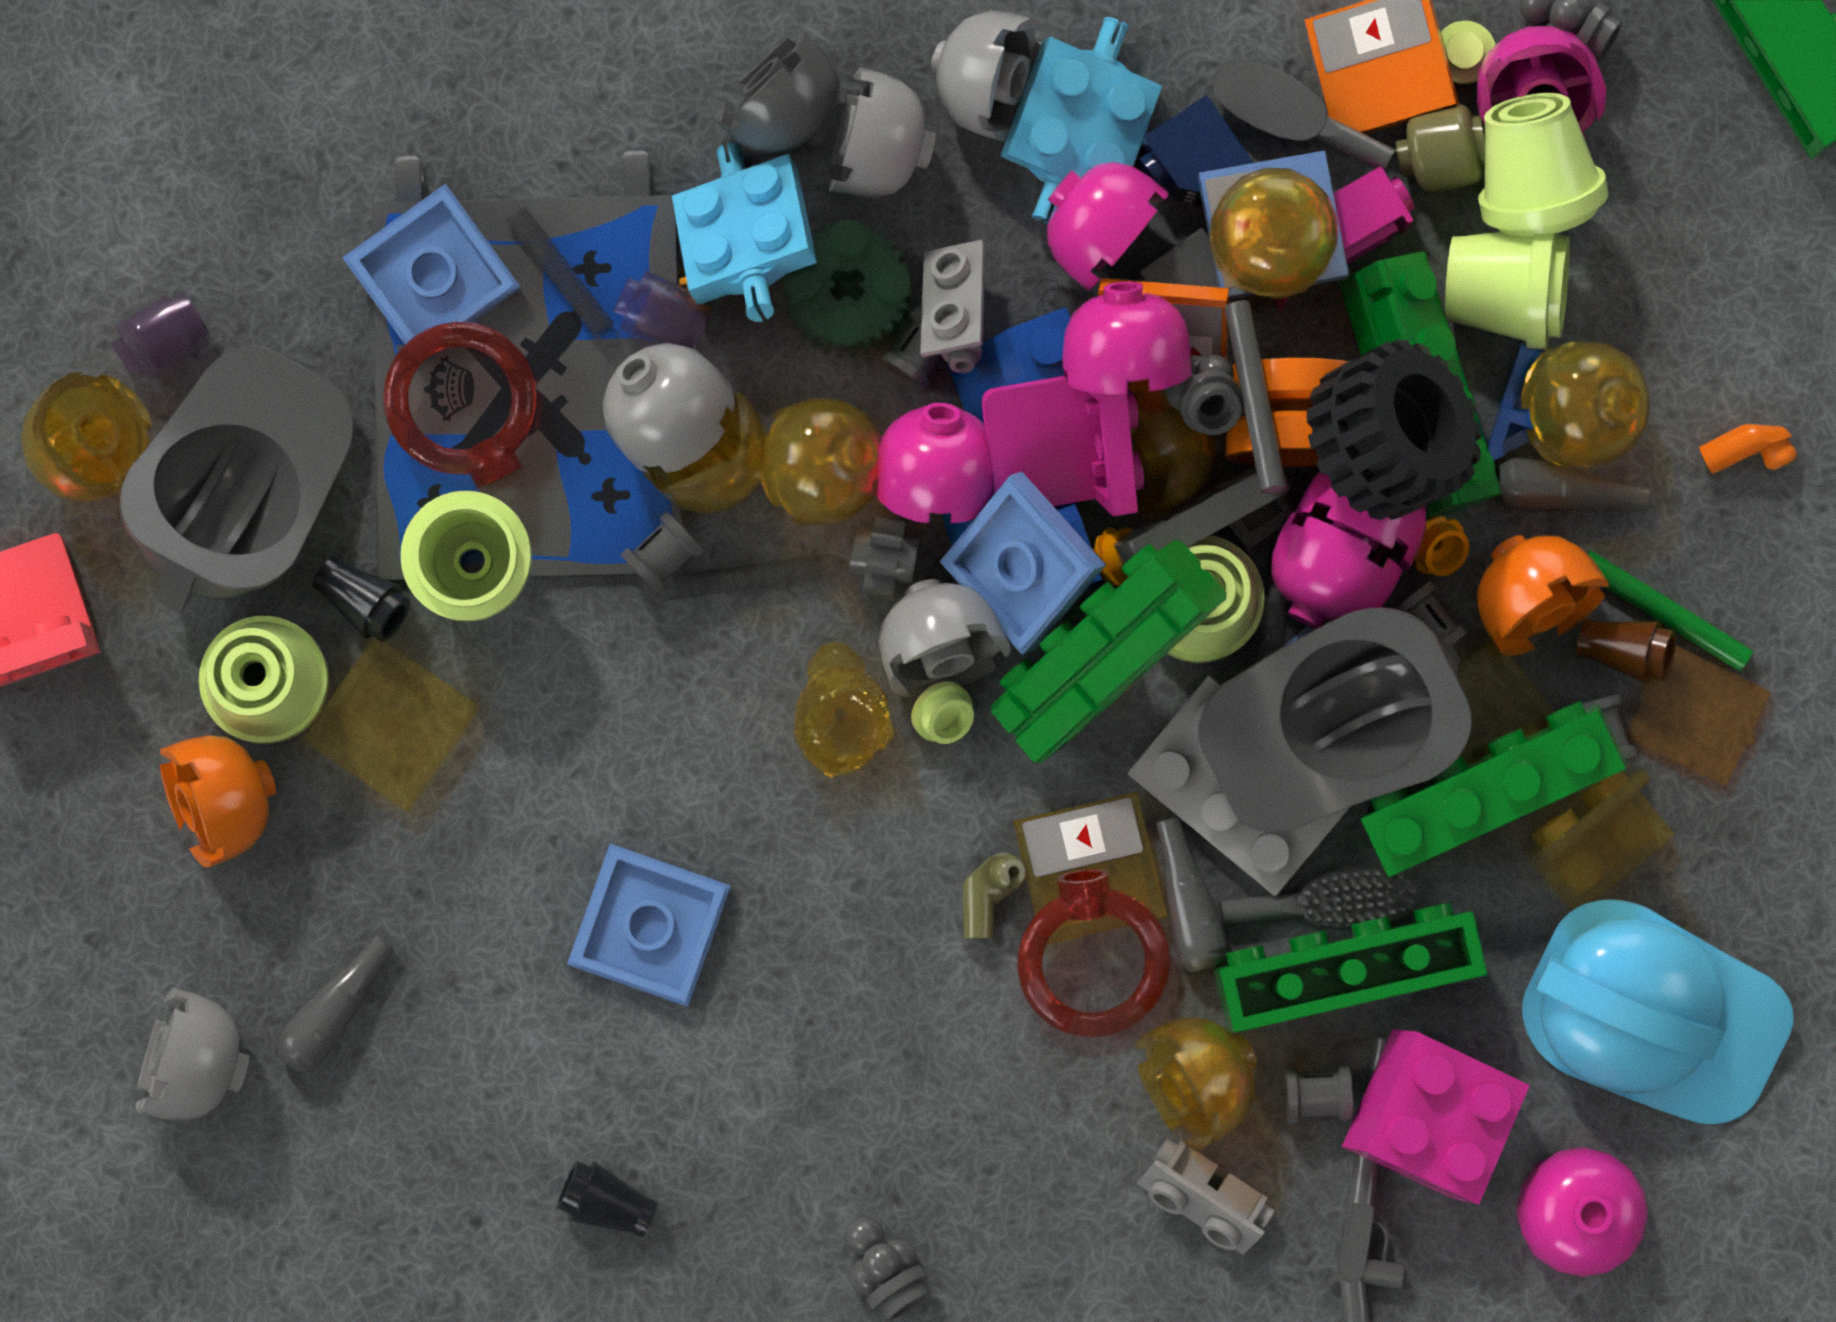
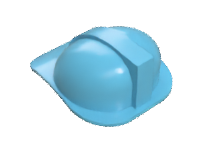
[1522,899,1794,1124]

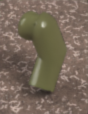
[962,852,1027,939]

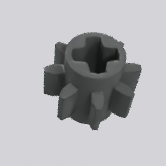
[848,515,920,597]

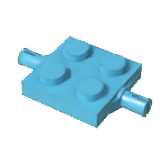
[1000,17,1162,225]
[672,142,817,322]

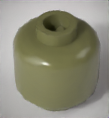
[1396,105,1485,194]

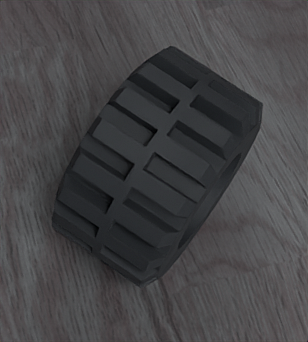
[1307,339,1481,520]

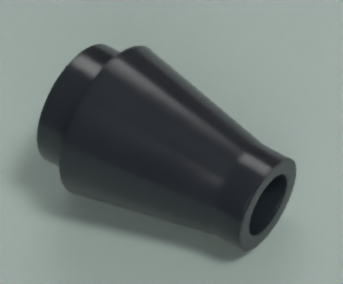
[312,557,411,642]
[556,1161,658,1237]

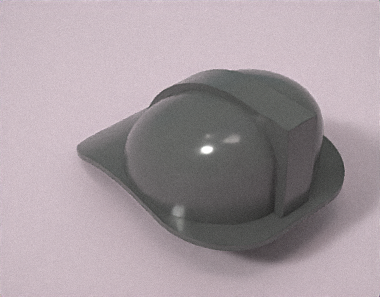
[119,345,353,614]
[1198,607,1472,832]

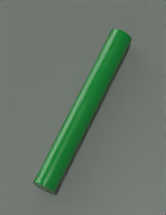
[1587,550,1753,672]

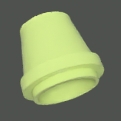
[1478,93,1609,237]
[1445,232,1570,350]
[401,491,532,622]
[1167,535,1265,663]
[199,616,329,744]

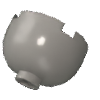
[931,10,1043,142]
[828,67,936,199]
[602,342,735,473]
[878,579,1011,697]
[135,987,249,1121]

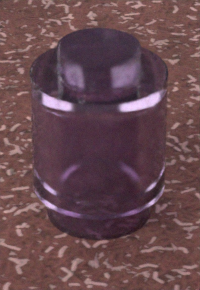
[614,271,713,349]
[110,291,210,380]

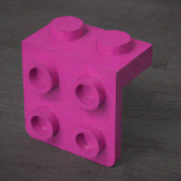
[982,376,1144,517]

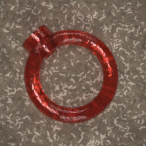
[383,322,537,490]
[1017,869,1170,1037]

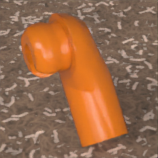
[1699,424,1797,474]

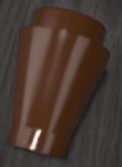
[1577,619,1676,684]

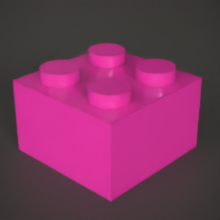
[1342,1029,1530,1205]

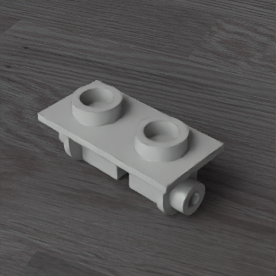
[920,239,985,373]
[1136,1138,1275,1255]

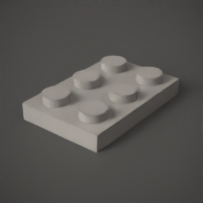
[1127,674,1350,896]

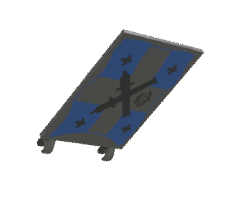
[372,151,684,581]

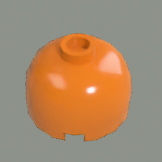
[1477,535,1608,656]
[160,735,276,867]

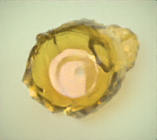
[793,641,895,779]

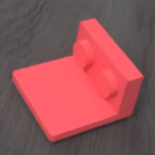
[0,533,101,687]

